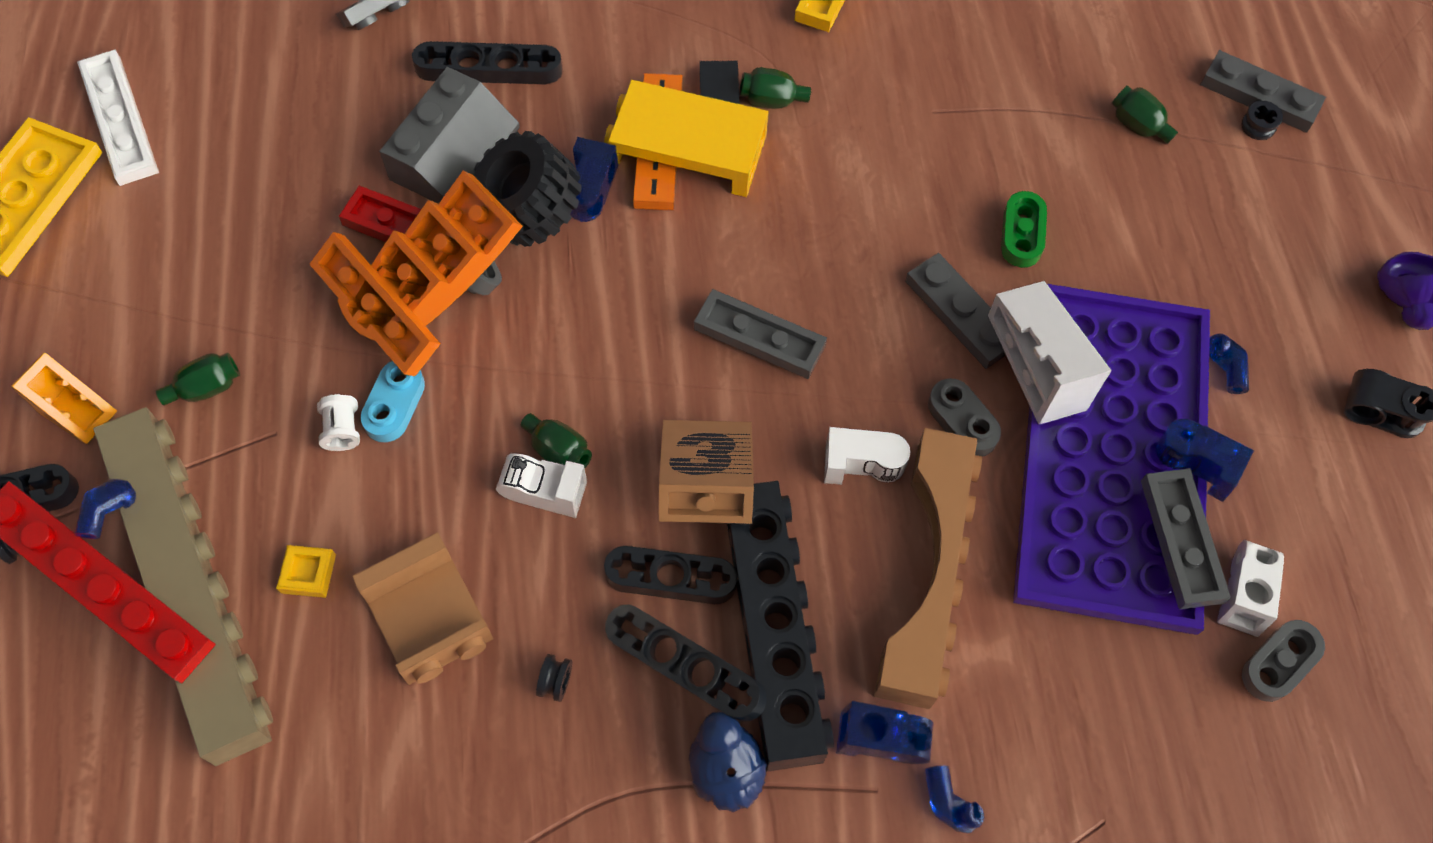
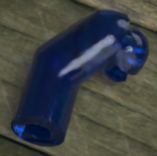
[1209,333,1249,394]
[74,479,136,539]
[925,766,984,833]

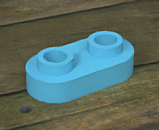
[361,361,425,442]

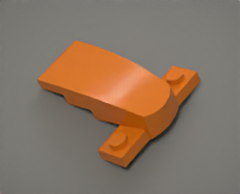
[309,171,523,376]

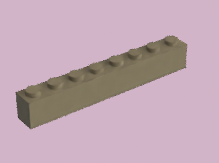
[93,407,273,766]

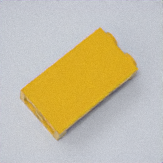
[604,80,768,197]

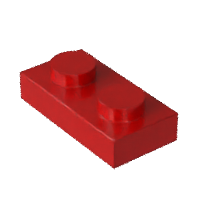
[339,185,421,242]

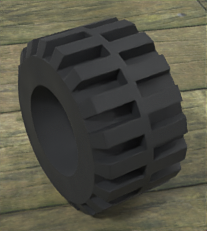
[473,131,582,247]

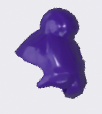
[1377,252,1433,330]

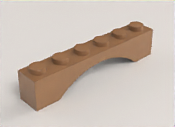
[874,428,982,709]

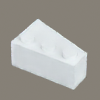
[988,281,1112,425]

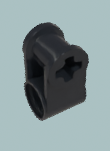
[1344,369,1433,439]

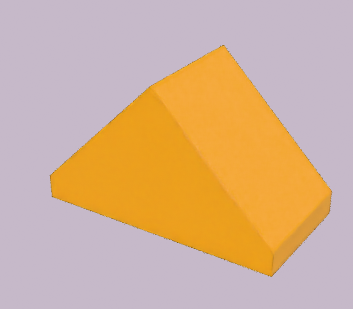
[11,352,117,444]

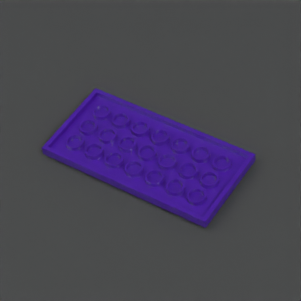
[1013,284,1210,635]

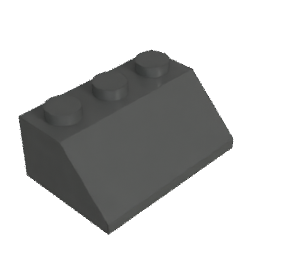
[379,67,520,204]

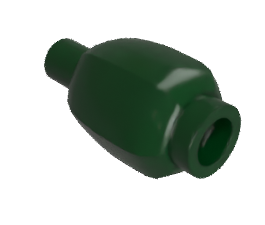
[740,67,811,109]
[1111,85,1178,144]
[156,353,240,406]
[521,413,592,468]

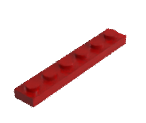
[0,481,216,684]

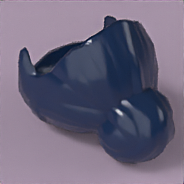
[688,712,767,812]

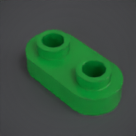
[1001,191,1047,268]

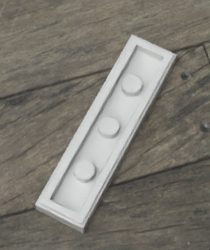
[77,49,159,186]

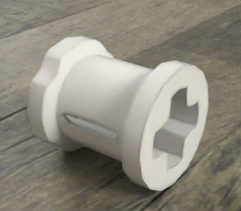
[317,394,360,451]

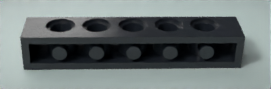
[726,481,834,772]

